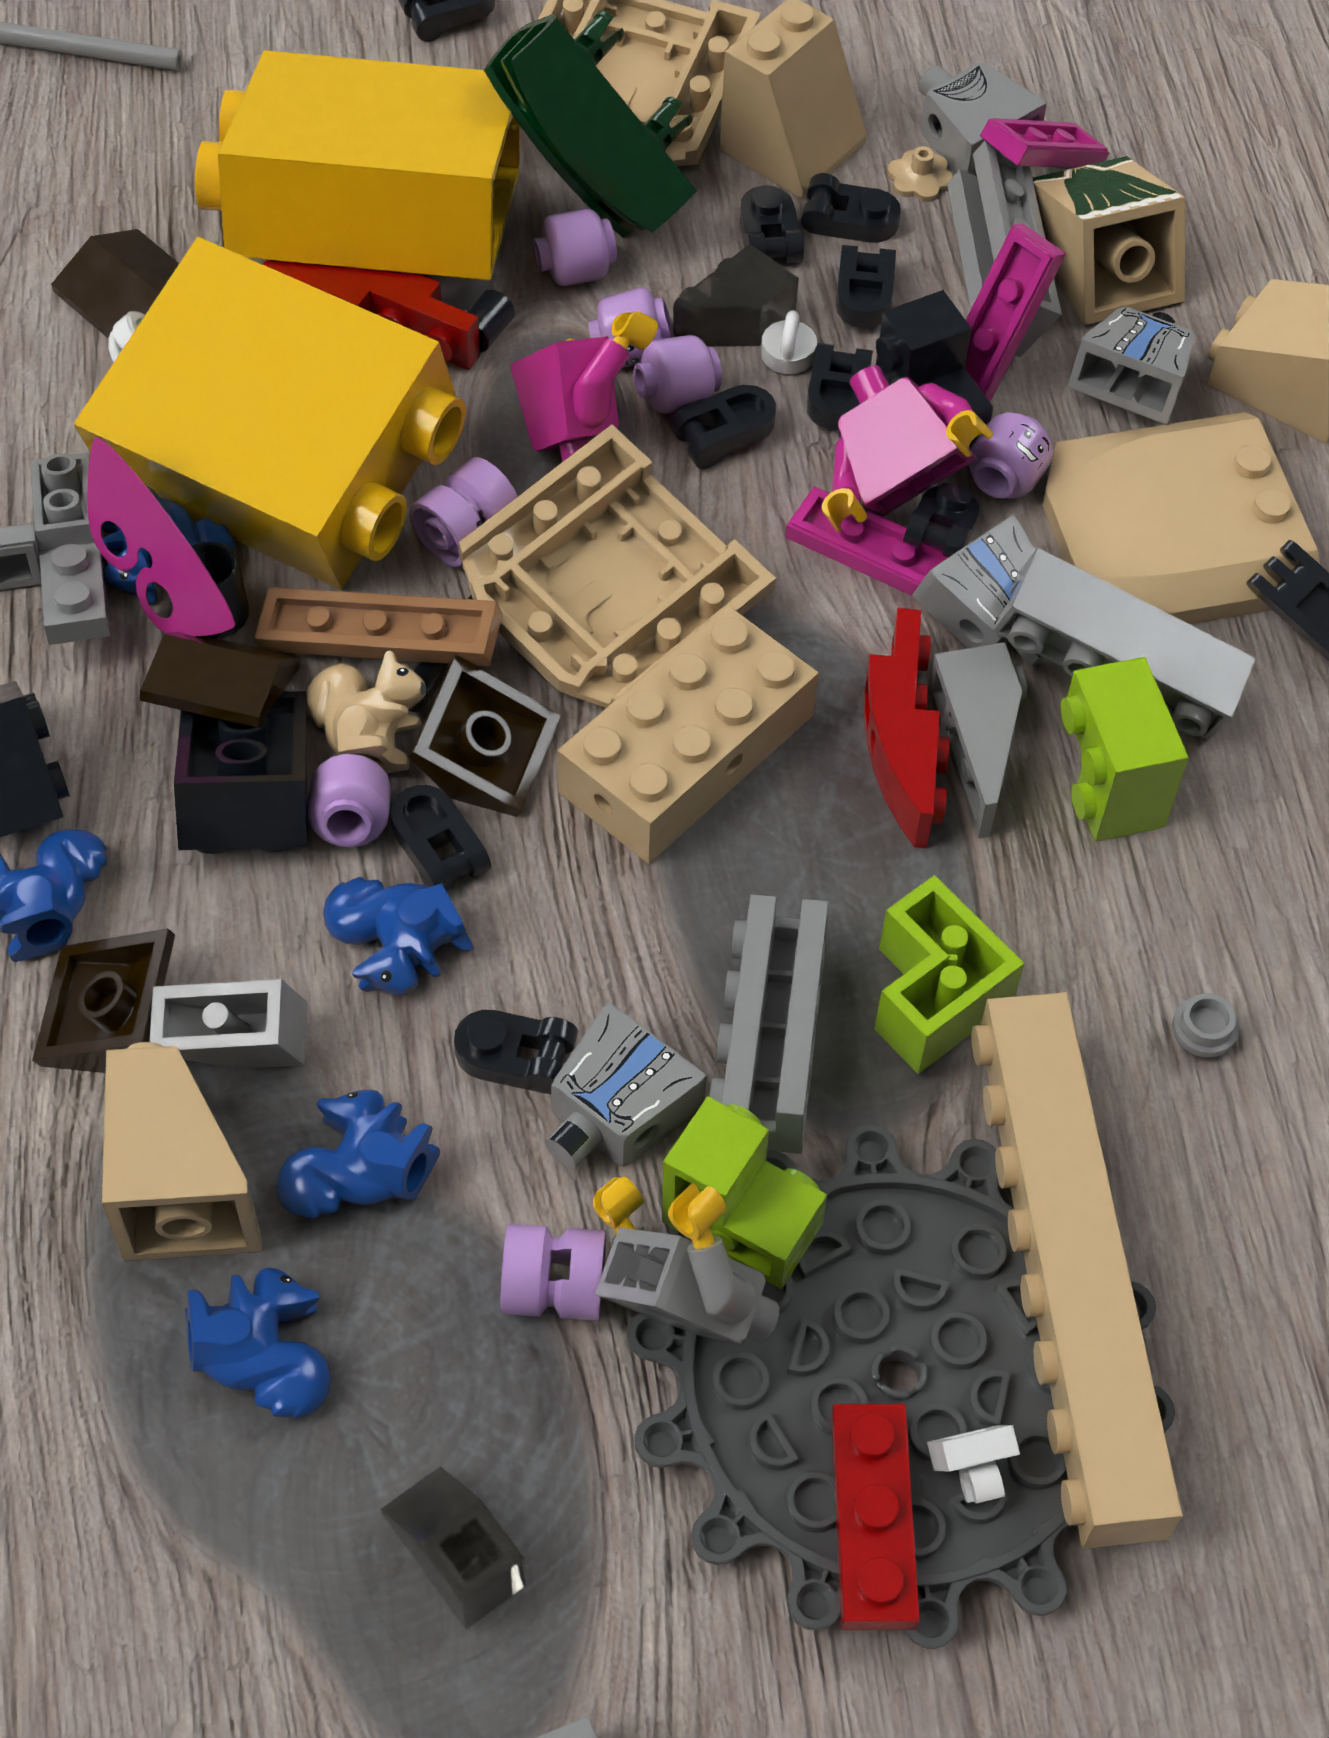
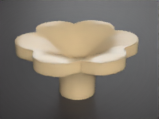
[887,146,953,202]

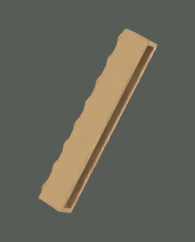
[971,992,1183,1549]

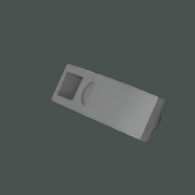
[30,452,111,645]

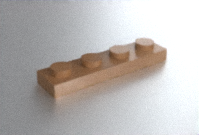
[254,587,503,666]

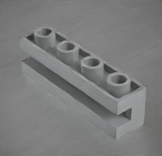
[947,141,1062,357]
[993,548,1255,740]
[710,894,828,1154]

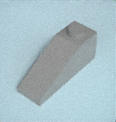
[928,642,1027,839]

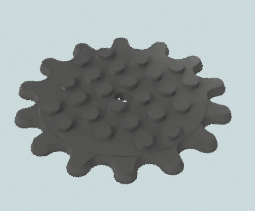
[627,1123,1175,1649]

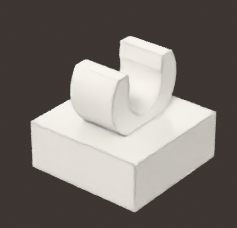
[927,1425,1020,1503]

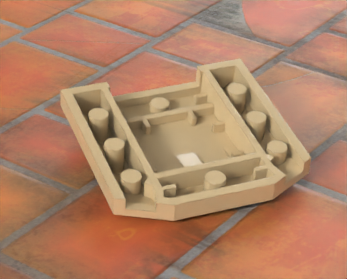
[538,0,761,166]
[1042,412,1320,624]
[459,424,776,708]

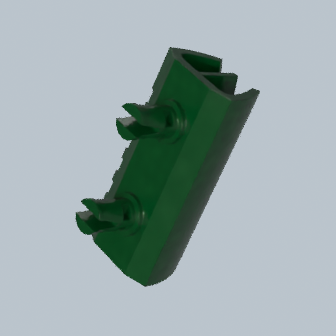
[484,11,697,238]

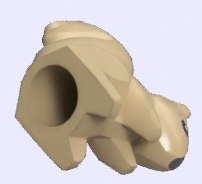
[306,651,426,774]

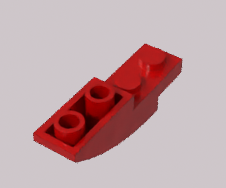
[262,259,480,370]
[864,608,950,849]

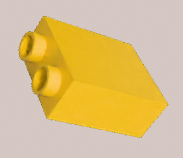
[195,50,521,280]
[73,236,466,590]

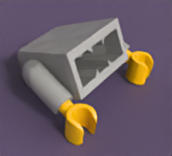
[593,1177,779,1344]

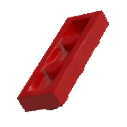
[831,1404,920,1630]

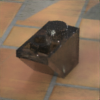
[673,244,799,347]
[381,1466,526,1629]

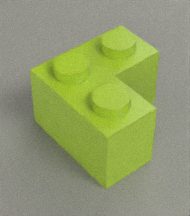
[1061,657,1189,842]
[874,875,1025,1074]
[662,1096,827,1290]

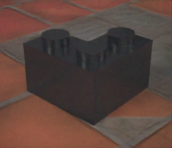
[876,290,993,448]
[0,681,70,837]

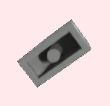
[149,979,307,1069]

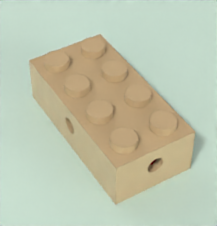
[557,604,819,864]

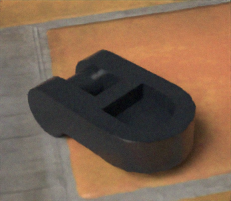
[399,0,495,42]
[801,173,901,243]
[740,185,804,266]
[836,245,896,328]
[807,343,873,430]
[669,385,776,469]
[903,483,980,558]
[390,785,492,892]
[454,1010,578,1094]

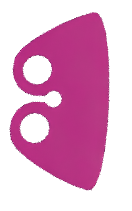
[87,437,235,636]

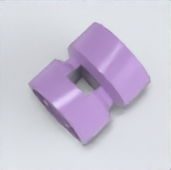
[409,457,518,567]
[500,1223,606,1321]

